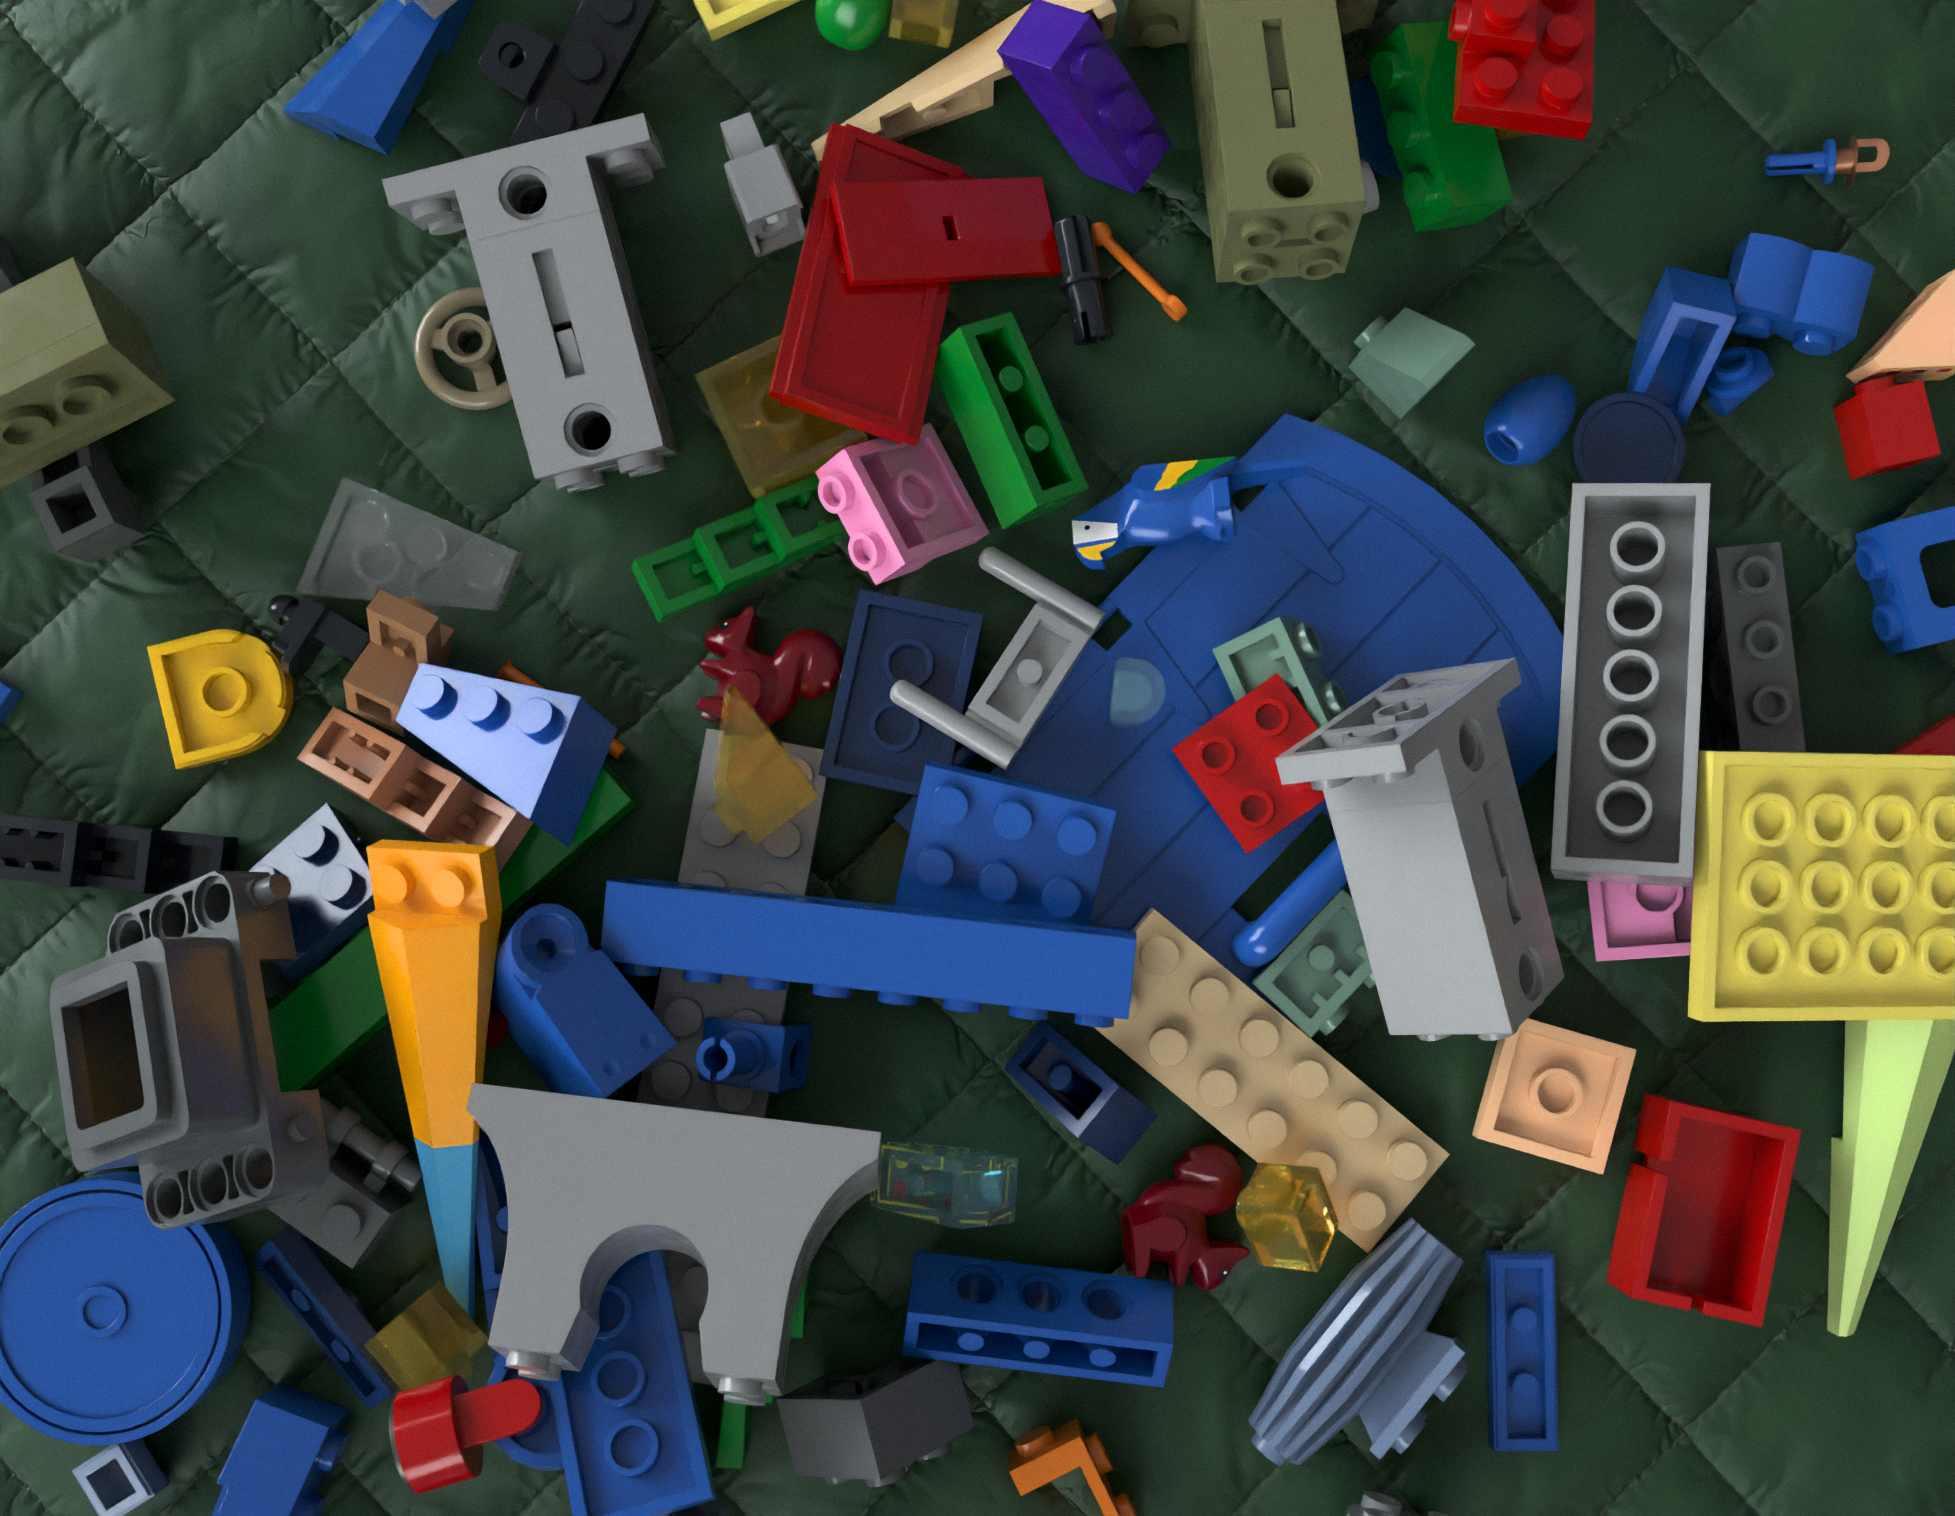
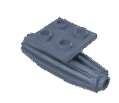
[1248,1218,1468,1467]

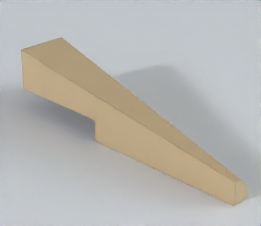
[811,0,1117,168]

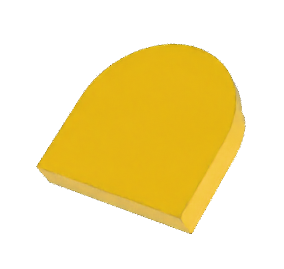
[147,629,294,770]

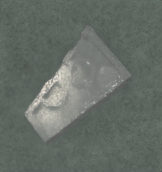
[295,477,524,611]

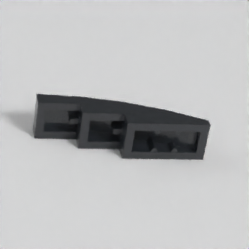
[0,813,238,894]

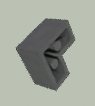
[776,1356,975,1487]

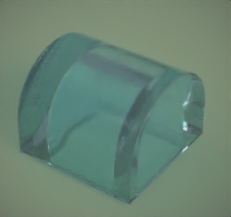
[1108,657,1166,729]

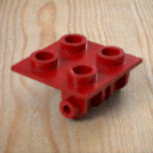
[1171,673,1325,854]

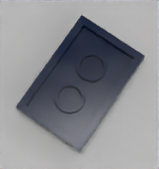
[818,589,985,797]

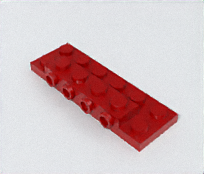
[1448,0,1595,140]

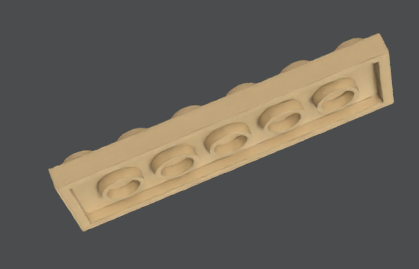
[1094,907,1450,1253]

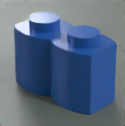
[1726,233,1875,356]

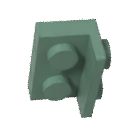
[1212,614,1349,728]
[1251,889,1376,1037]

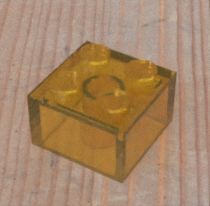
[695,334,868,501]

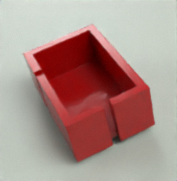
[1606,1092,1801,1328]

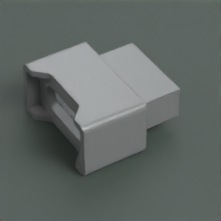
[720,112,806,257]

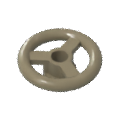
[414,287,512,410]

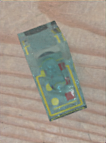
[870,1141,1019,1229]

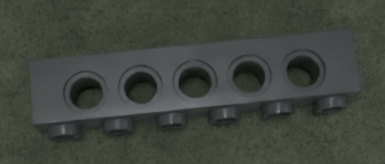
[1702,542,1806,752]

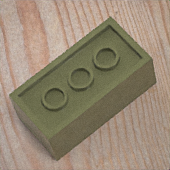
[0,257,176,489]

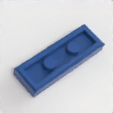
[1485,1250,1559,1451]

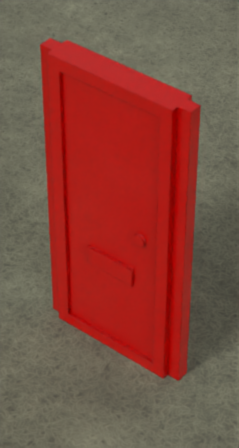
[768,122,972,446]

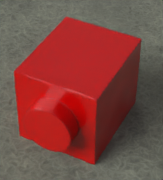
[1833,376,1941,480]

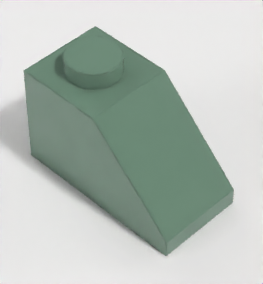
[1348,307,1476,420]

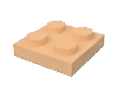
[1472,1018,1637,1175]

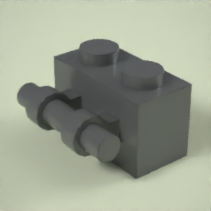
[267,1096,423,1269]

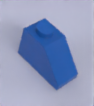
[1626,266,1737,426]

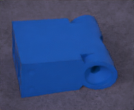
[490,903,678,1099]

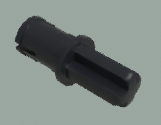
[1054,215,1114,346]

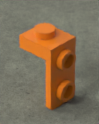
[1008,1418,1138,1516]

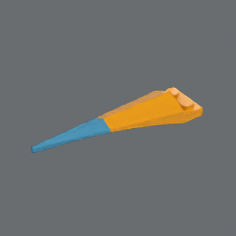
[366,839,503,1353]

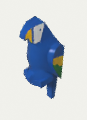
[1072,456,1307,569]

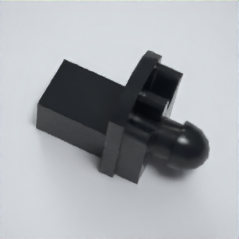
[268,594,370,677]

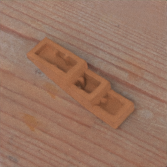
[297,706,534,875]

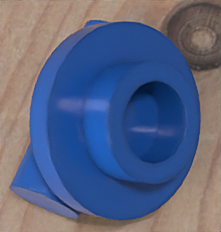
[1705,347,1774,417]

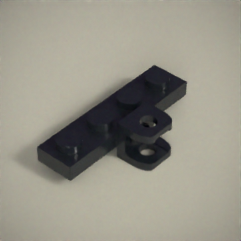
[479,0,662,214]

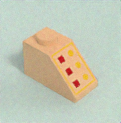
[1845,269,1955,384]

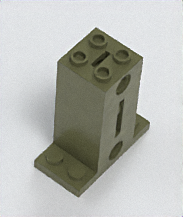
[1123,0,1378,285]

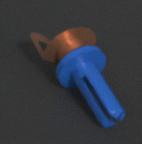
[1764,135,1890,191]

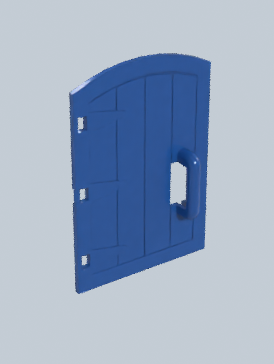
[893,413,1564,1120]

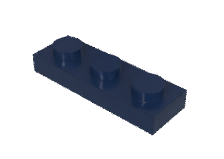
[251,1225,412,1411]

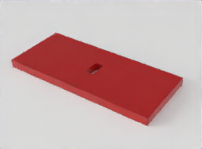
[830,177,1062,287]

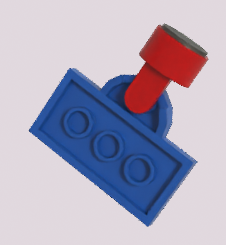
[389,1249,717,1516]

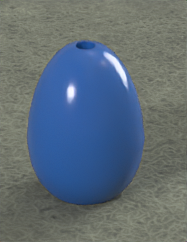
[1483,374,1577,466]

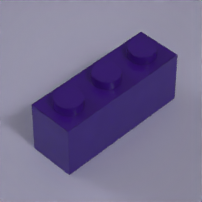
[997,0,1172,194]

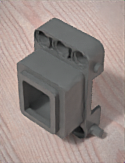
[50,870,330,1230]

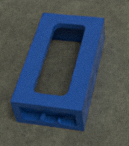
[1855,506,1955,655]

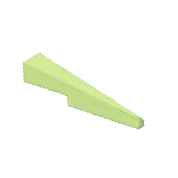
[1827,1019,1955,1337]

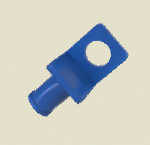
[696,1016,813,1093]

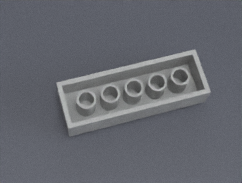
[1551,483,1711,887]

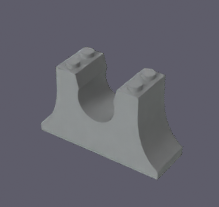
[466,1083,882,1406]

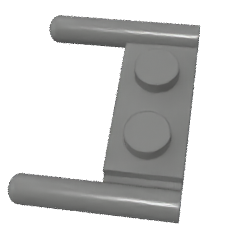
[890,546,1106,770]

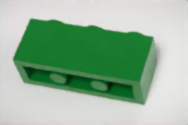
[1367,20,1514,233]
[934,312,1089,530]

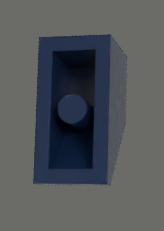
[1004,1020,1158,1165]

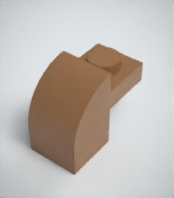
[343,589,454,737]

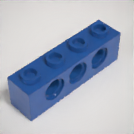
[902,1251,1174,1387]

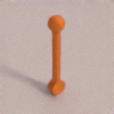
[1092,222,1188,322]

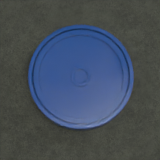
[0,1171,251,1446]

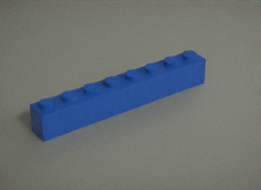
[600,876,1137,1028]

